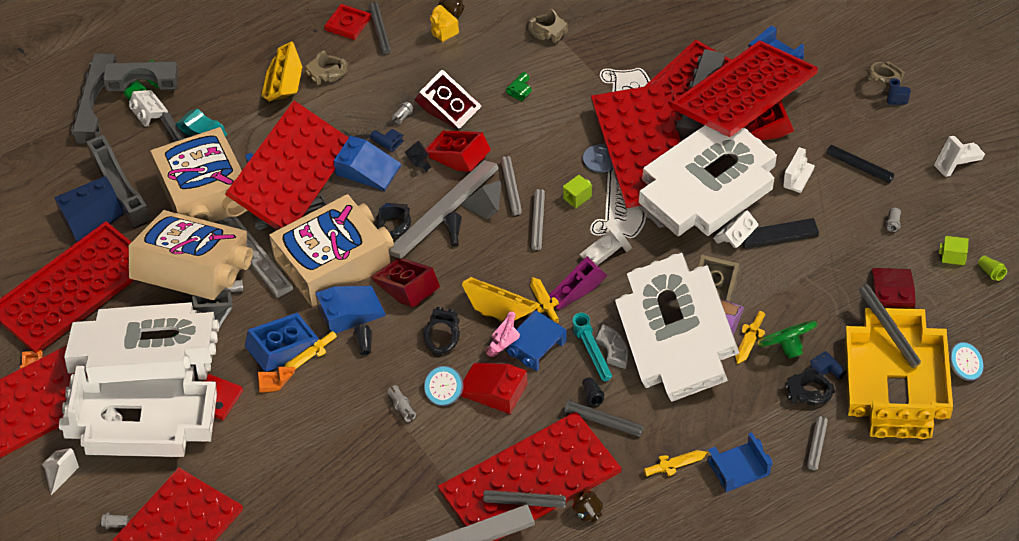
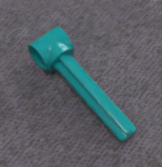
[572,313,612,382]

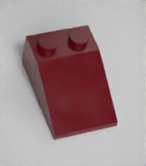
[414,70,481,130]
[371,258,440,307]
[872,268,916,309]

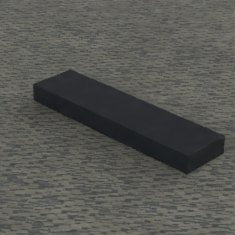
[743,218,819,249]

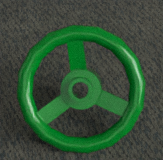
[757,320,818,359]

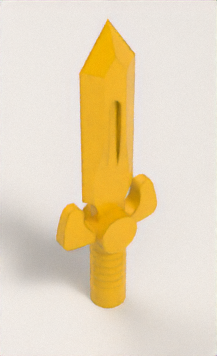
[530,277,559,323]
[735,311,765,364]
[285,331,337,368]
[643,450,708,476]

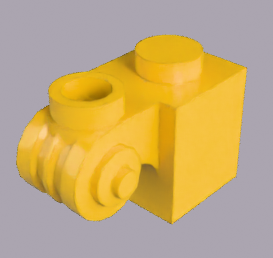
[430,5,459,42]

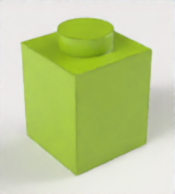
[563,175,592,208]
[939,236,969,265]

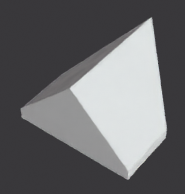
[42,448,79,495]

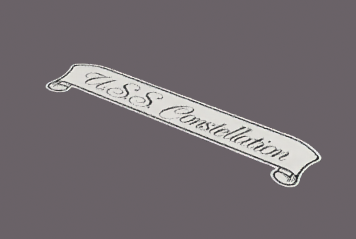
[590,68,650,238]

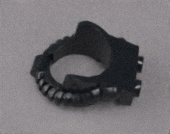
[375,203,411,239]
[423,307,460,356]
[785,368,835,406]

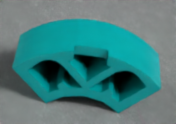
[175,108,228,138]

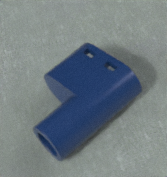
[887,78,911,105]
[370,129,404,152]
[809,351,847,380]

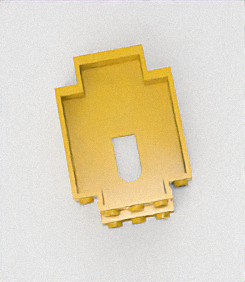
[845,308,953,439]

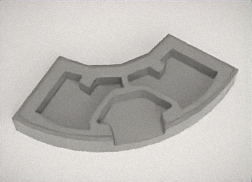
[596,324,628,369]

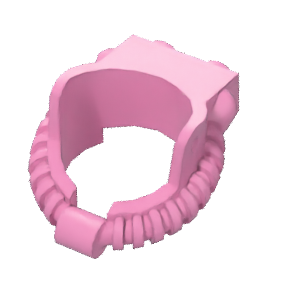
[485,312,520,357]

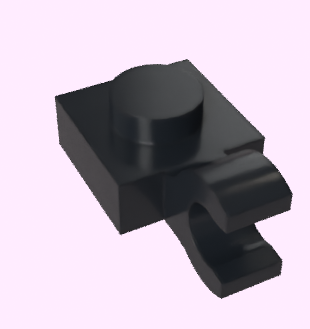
[405,141,431,172]

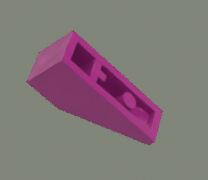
[549,256,608,310]

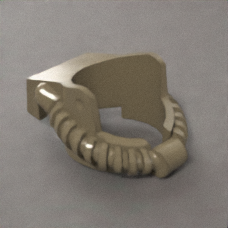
[527,9,568,43]
[305,50,349,85]
[867,61,905,93]

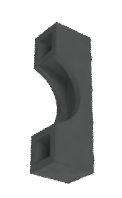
[104,61,179,91]

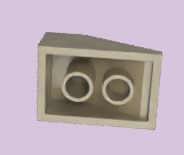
[699,255,741,302]

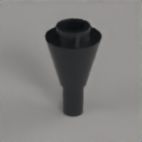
[443,212,462,247]

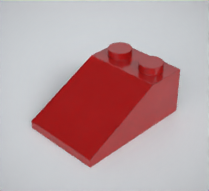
[745,100,794,140]
[426,130,491,172]
[461,363,528,415]

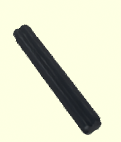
[827,145,895,183]

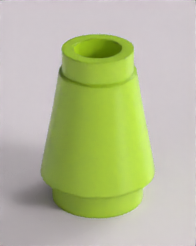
[978,255,1007,281]

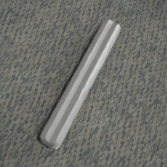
[501,156,522,215]
[531,189,545,251]

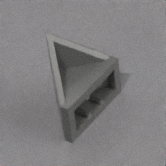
[460,181,501,219]
[191,290,233,328]

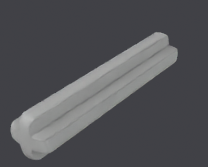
[807,416,828,470]

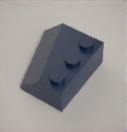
[54,176,124,243]

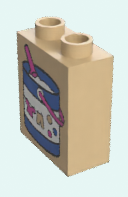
[150,127,248,223]
[269,194,394,307]
[129,210,253,300]

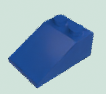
[334,135,401,191]
[316,286,386,334]
[245,313,318,372]

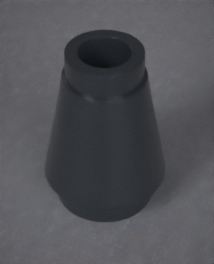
[353,325,372,355]
[582,377,605,406]

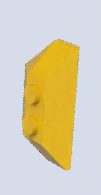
[261,41,302,101]
[462,277,540,322]

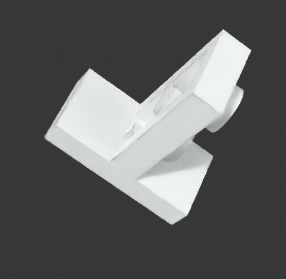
[934,136,985,177]
[580,219,632,265]

